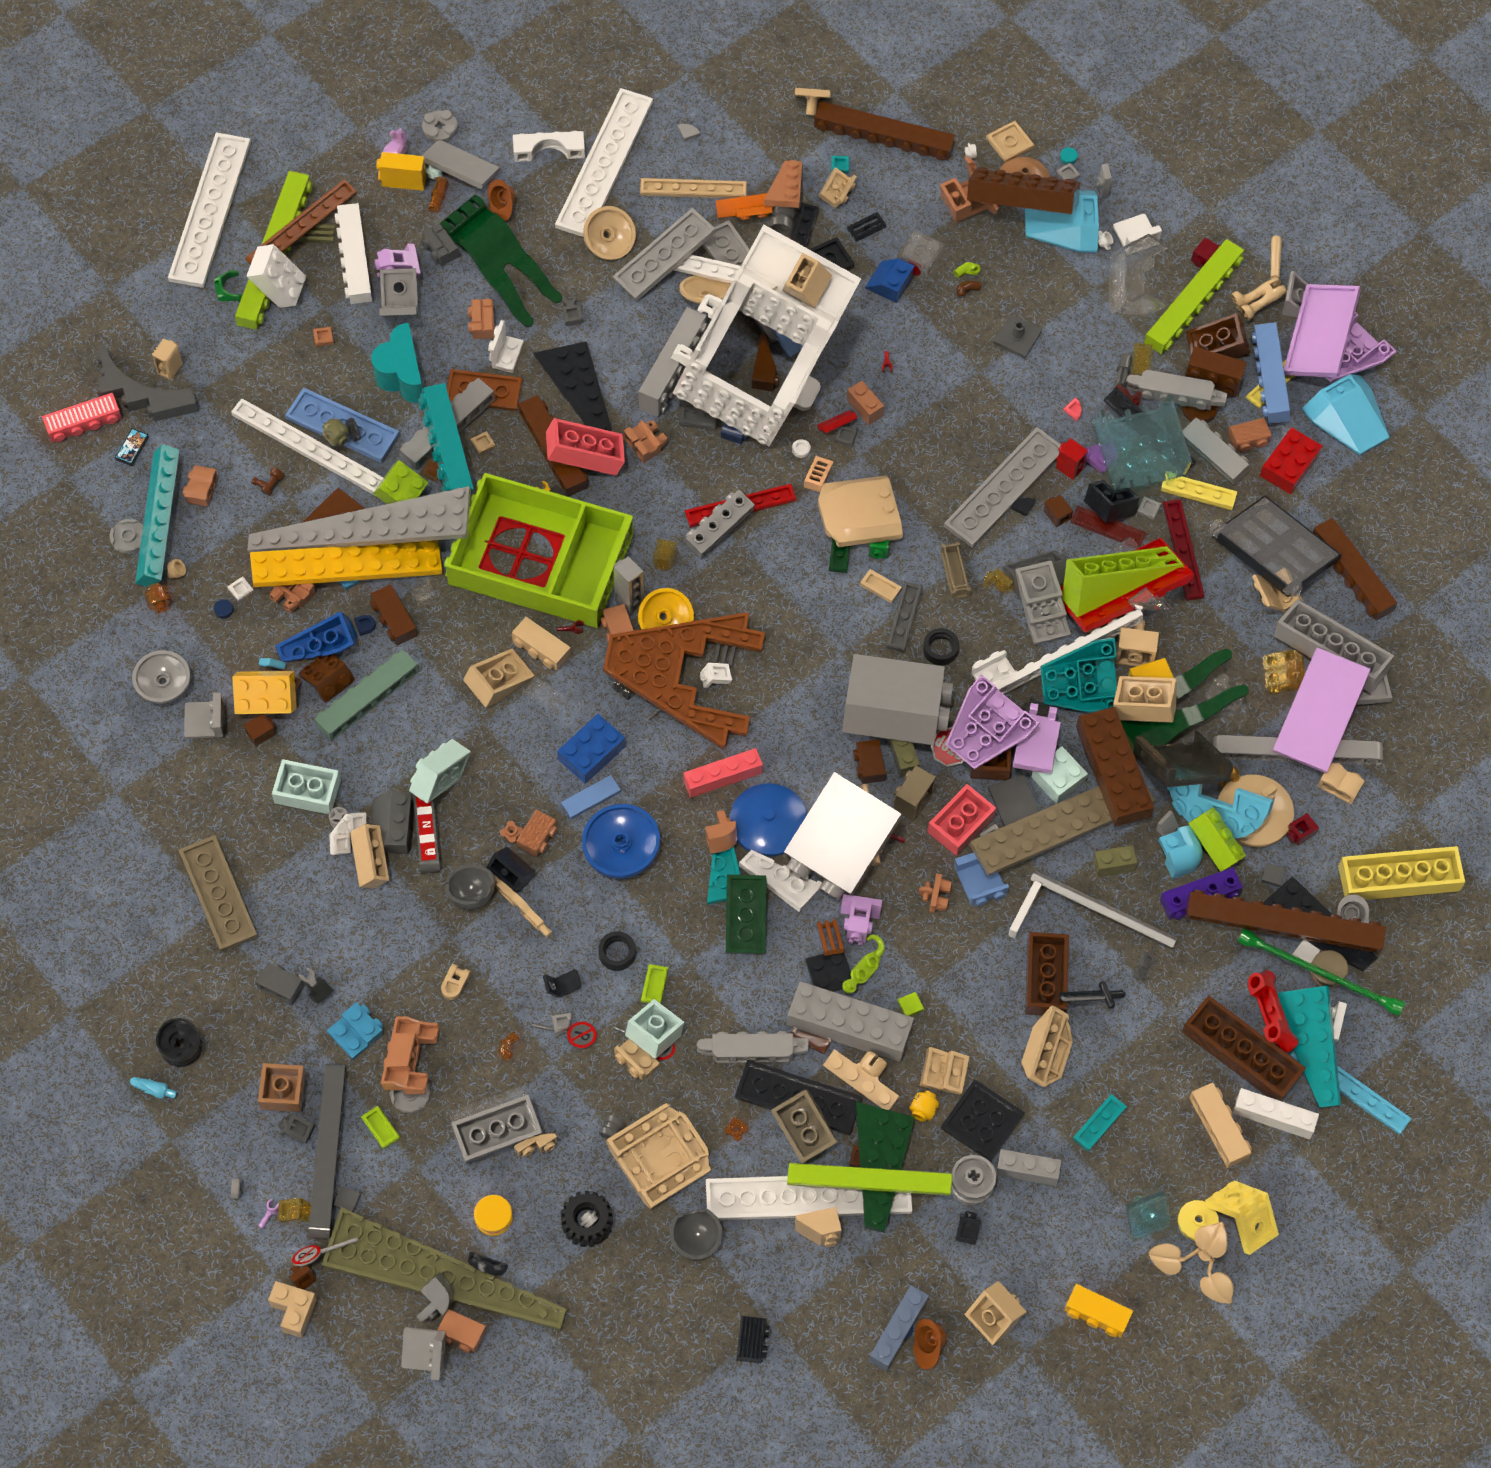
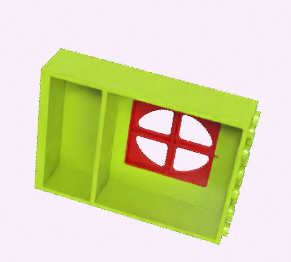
[444,473,634,628]

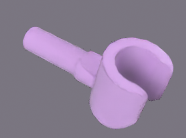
[258,1199,280,1229]

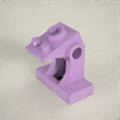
[375,244,420,279]
[841,894,882,945]

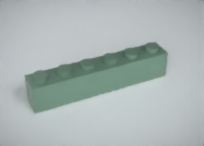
[315,649,419,741]

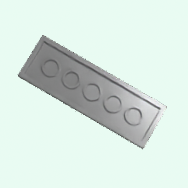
[613,208,716,301]

